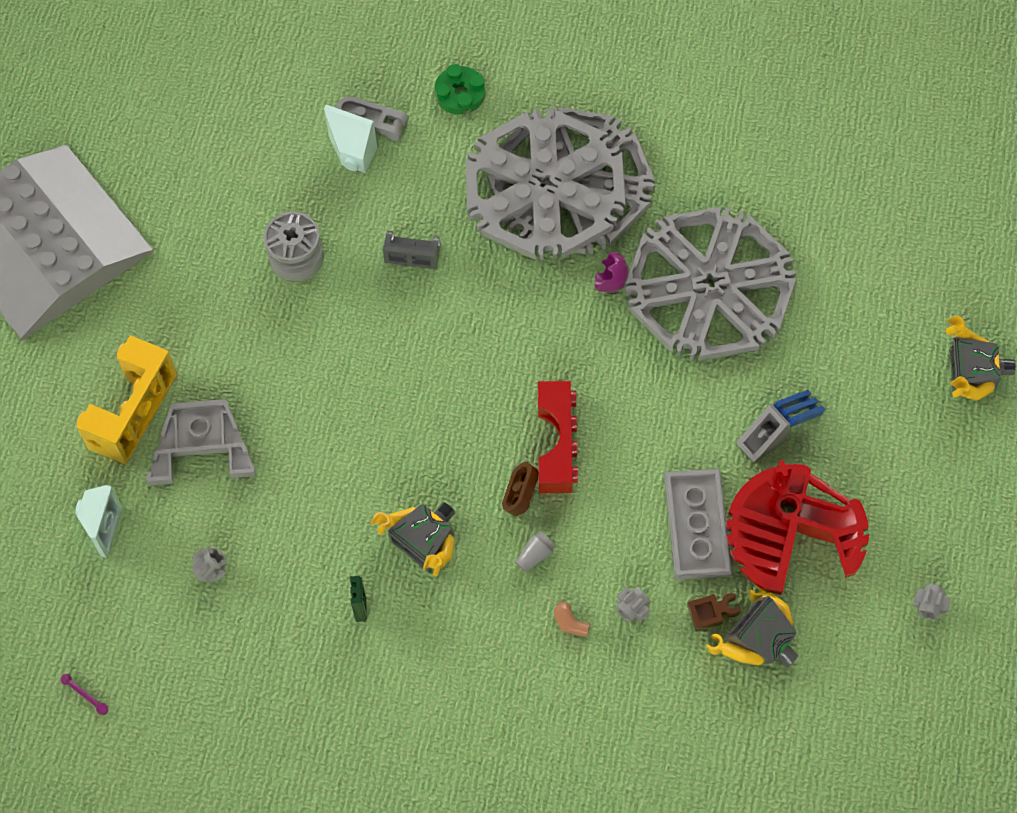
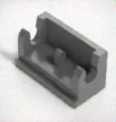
[383,230,441,269]

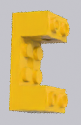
[77,335,178,465]

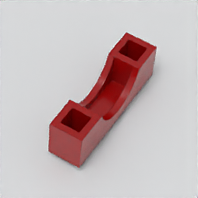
[538,381,578,493]

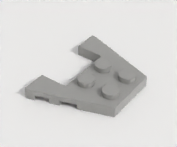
[146,399,256,486]

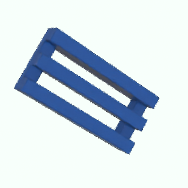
[774,390,826,427]

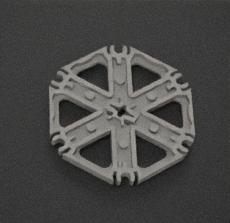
[487,107,655,255]
[466,109,625,260]
[625,206,797,361]

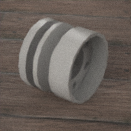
[263,211,324,282]

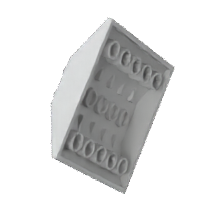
[0,145,154,340]

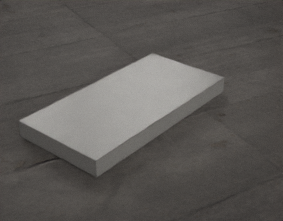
[664,469,732,580]

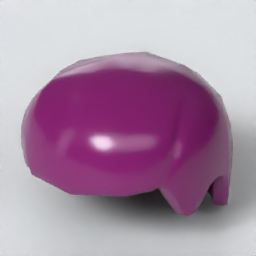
[594,252,629,293]

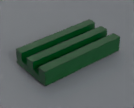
[350,576,367,622]

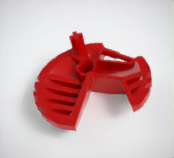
[726,460,869,595]

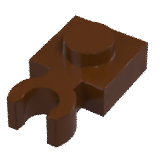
[687,593,741,632]

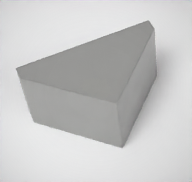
[736,404,790,463]

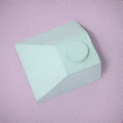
[324,105,378,173]
[75,485,122,558]

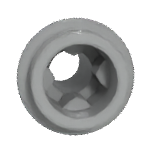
[514,531,556,573]

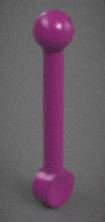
[60,674,109,715]

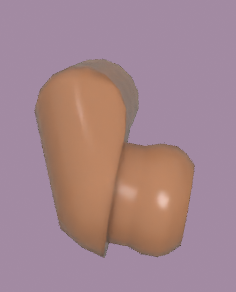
[554,602,590,637]

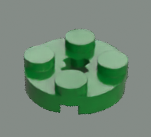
[435,64,485,115]

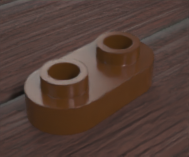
[502,462,539,516]

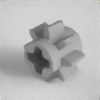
[191,547,227,583]
[913,584,951,620]
[615,587,651,623]

